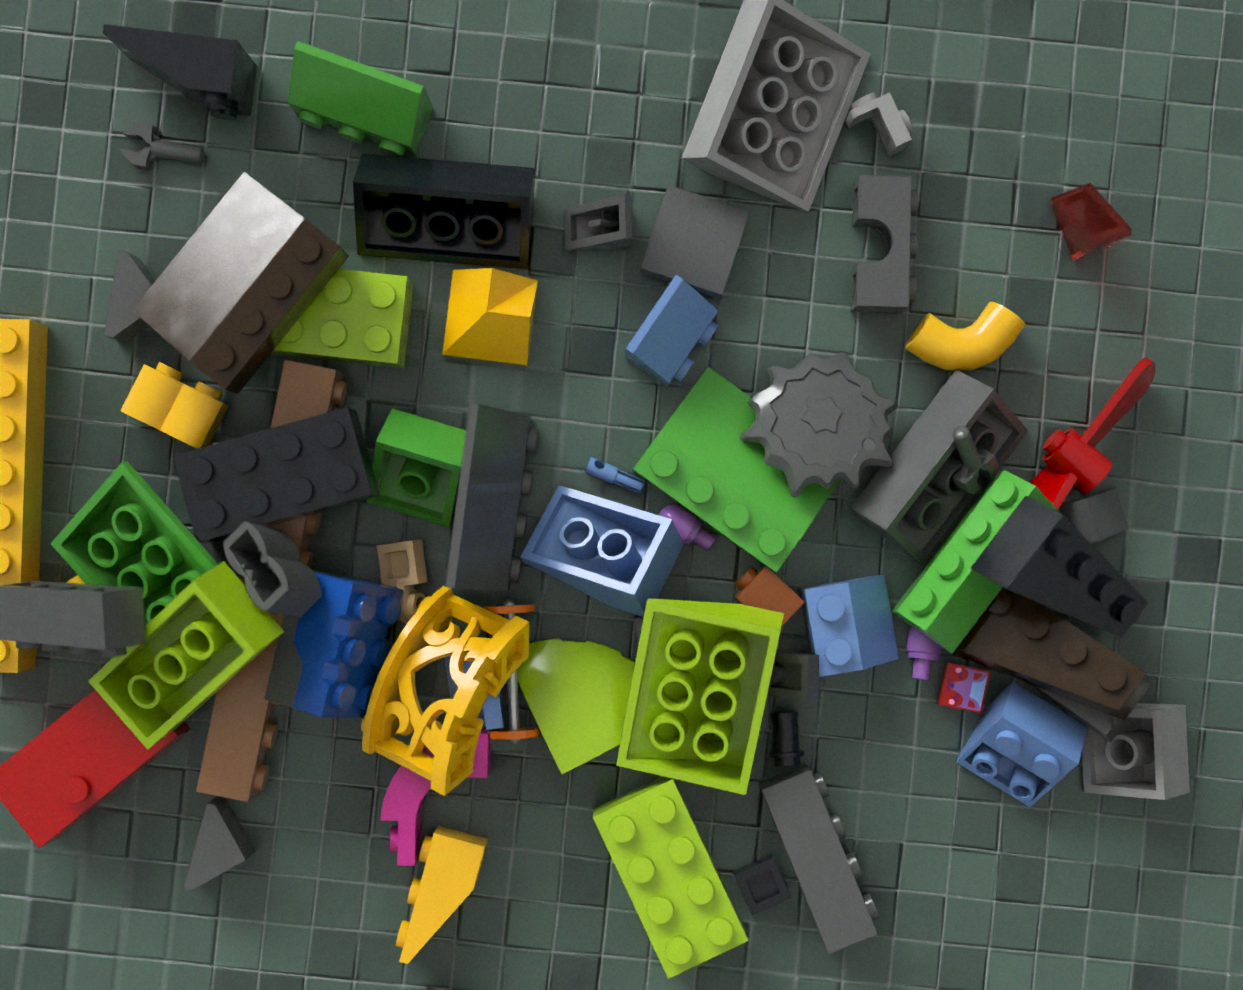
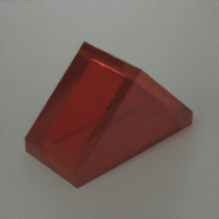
[1051,183,1132,261]

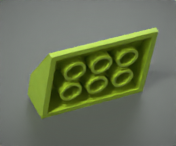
[616,598,784,795]

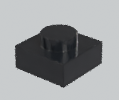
[733,854,792,915]

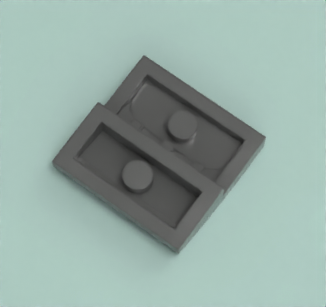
[639,185,750,299]

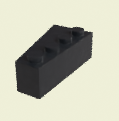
[971,496,1148,638]

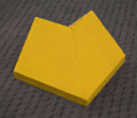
[442,268,538,366]

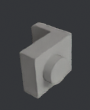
[845,92,913,156]

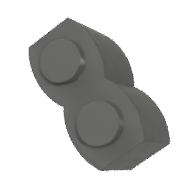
[223,521,322,617]

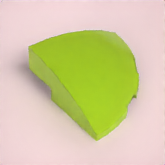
[517,638,635,775]

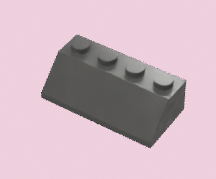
[851,370,1028,567]

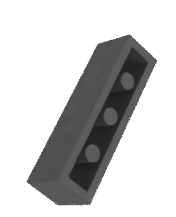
[0,581,146,657]
[758,764,880,954]

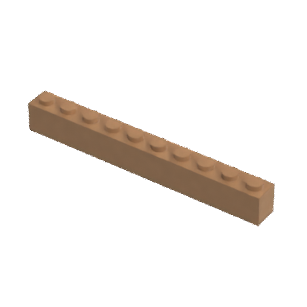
[196,360,347,802]

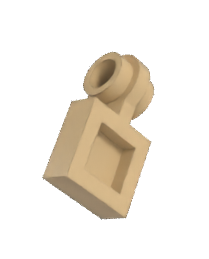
[377,539,428,624]

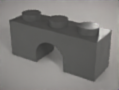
[850,175,918,313]

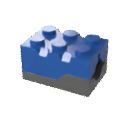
[264,570,404,718]

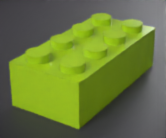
[271,269,414,369]
[88,561,285,750]
[593,776,749,979]

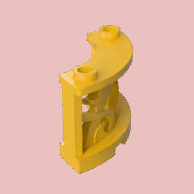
[361,585,530,796]

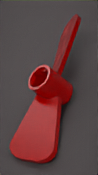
[1029,357,1156,510]

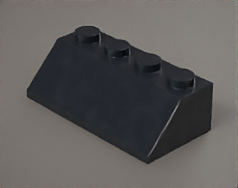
[353,153,535,269]

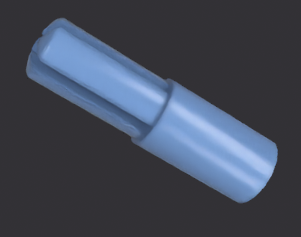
[585,457,645,494]

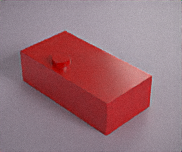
[0,689,191,848]

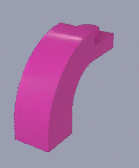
[380,729,491,866]

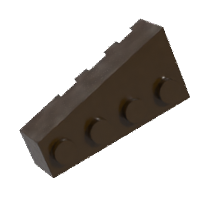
[952,587,1151,721]

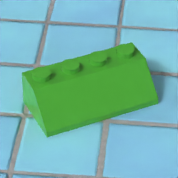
[891,470,1059,654]

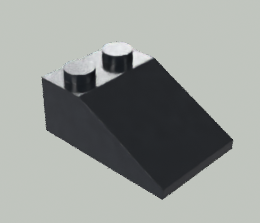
[103,24,257,120]

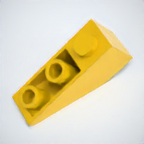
[395,825,488,964]

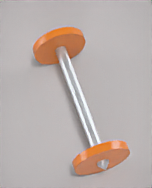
[483,598,541,745]

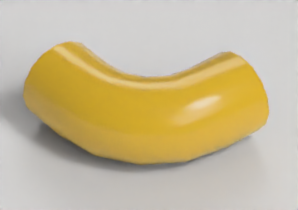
[905,301,1026,371]

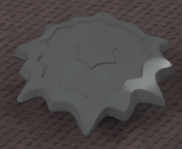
[740,352,898,498]

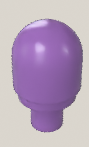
[659,504,716,551]
[906,627,942,681]

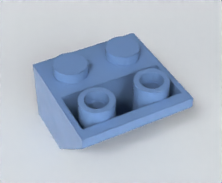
[956,681,1087,807]

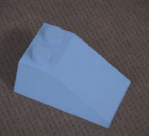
[520,485,684,617]

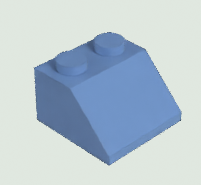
[625,275,719,387]
[799,574,899,677]

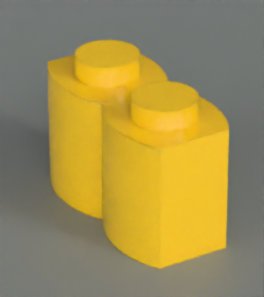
[120,362,229,449]

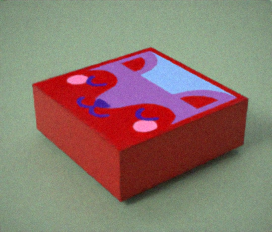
[936,661,990,714]

